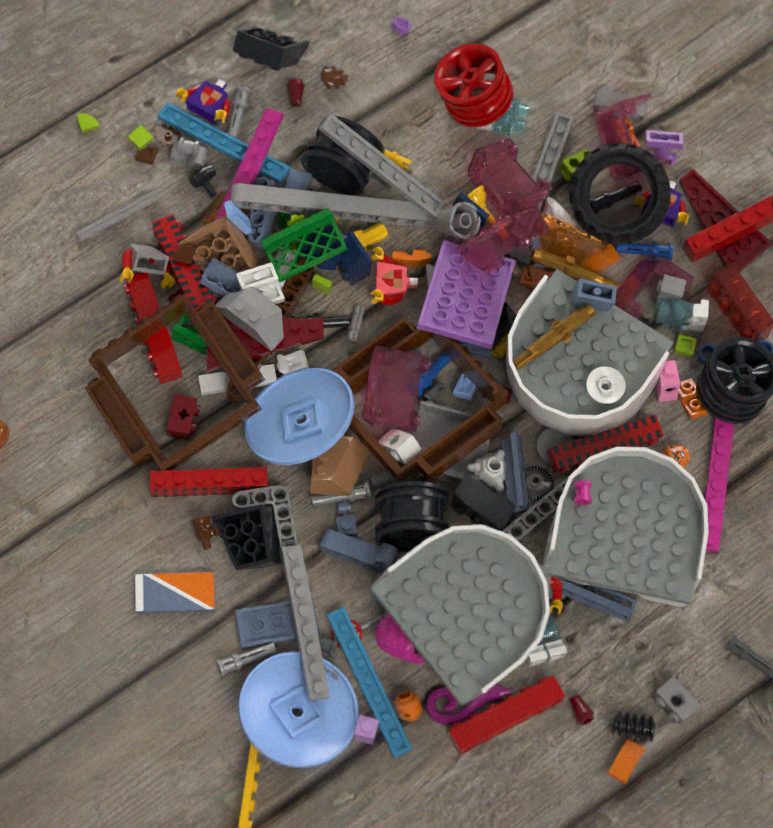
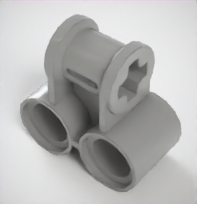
[169,137,208,169]

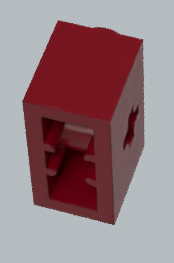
[166,394,200,440]

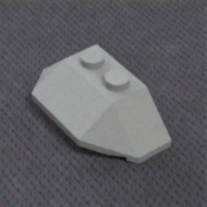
[216,288,284,351]

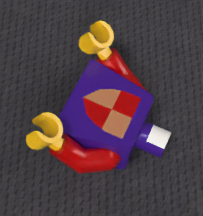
[175,79,230,125]
[632,181,689,228]

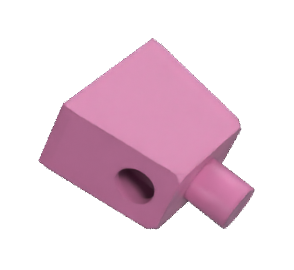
[655,360,680,402]

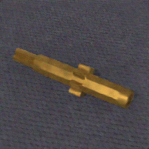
[530,247,619,292]
[512,303,596,371]

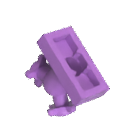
[645,130,683,166]

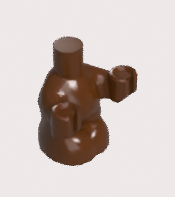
[191,515,219,550]

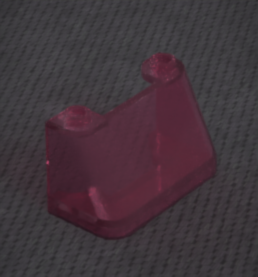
[467,137,553,221]
[362,346,431,432]

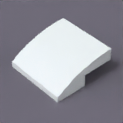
[236,262,285,304]

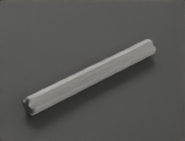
[76,190,159,241]

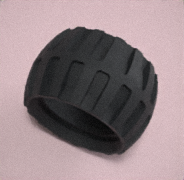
[569,143,671,245]

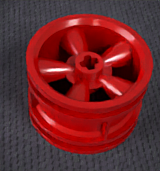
[434,43,514,128]

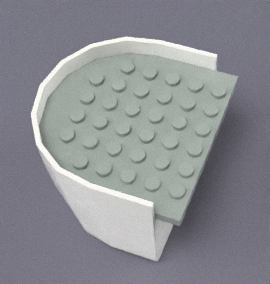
[506,269,674,437]
[542,447,708,607]
[370,525,550,706]

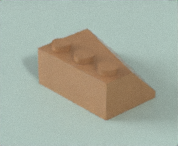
[178,215,259,273]
[310,436,371,496]

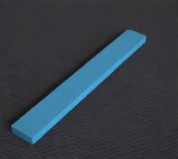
[158,103,290,184]
[326,607,412,758]

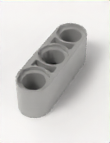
[592,89,647,121]

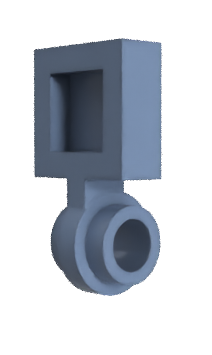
[335,500,358,536]

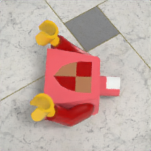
[370,247,418,306]

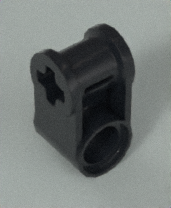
[496,303,517,338]

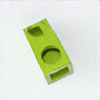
[558,150,590,182]

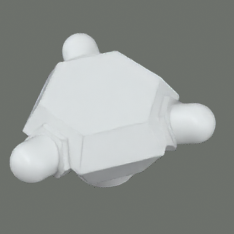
[542,197,576,228]
[466,450,506,492]

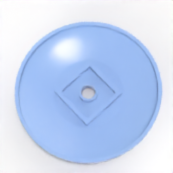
[245,368,355,465]
[239,652,358,768]

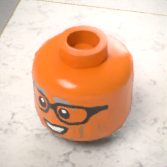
[663,444,690,468]
[394,690,423,722]

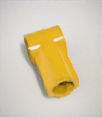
[354,222,389,252]

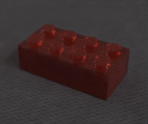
[708,263,773,342]

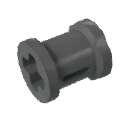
[318,633,338,657]

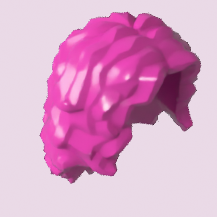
[375,613,426,665]

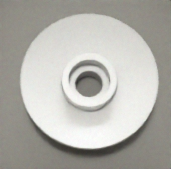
[586,366,626,404]

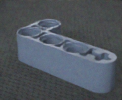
[248,177,275,250]
[318,529,398,574]

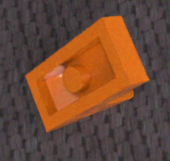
[579,244,621,273]

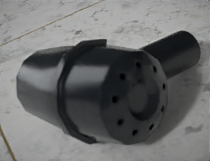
[189,164,217,198]

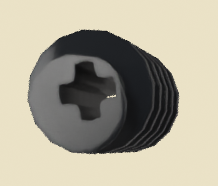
[612,711,655,742]

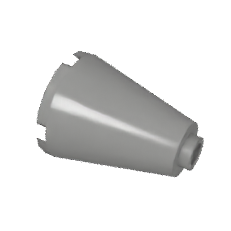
[431,202,480,240]

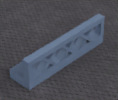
[199,258,241,297]
[501,432,529,514]
[561,579,638,622]

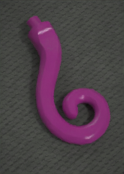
[425,684,511,725]

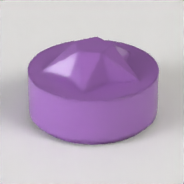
[392,17,411,35]

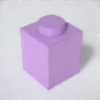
[353,715,379,745]

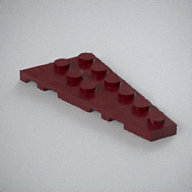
[679,168,772,280]
[206,318,324,373]

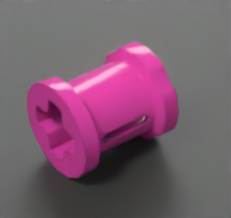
[574,481,592,505]

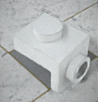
[276,350,309,374]

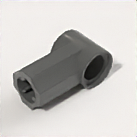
[499,235,536,267]

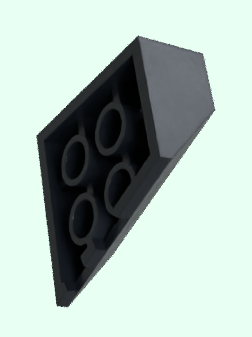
[233,27,310,71]
[451,469,516,532]
[210,504,281,570]

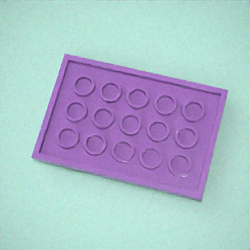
[417,240,516,349]

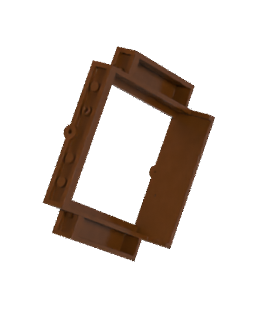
[85,294,266,471]
[333,318,507,483]

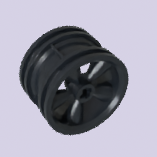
[300,116,385,196]
[696,337,773,424]
[375,481,450,552]

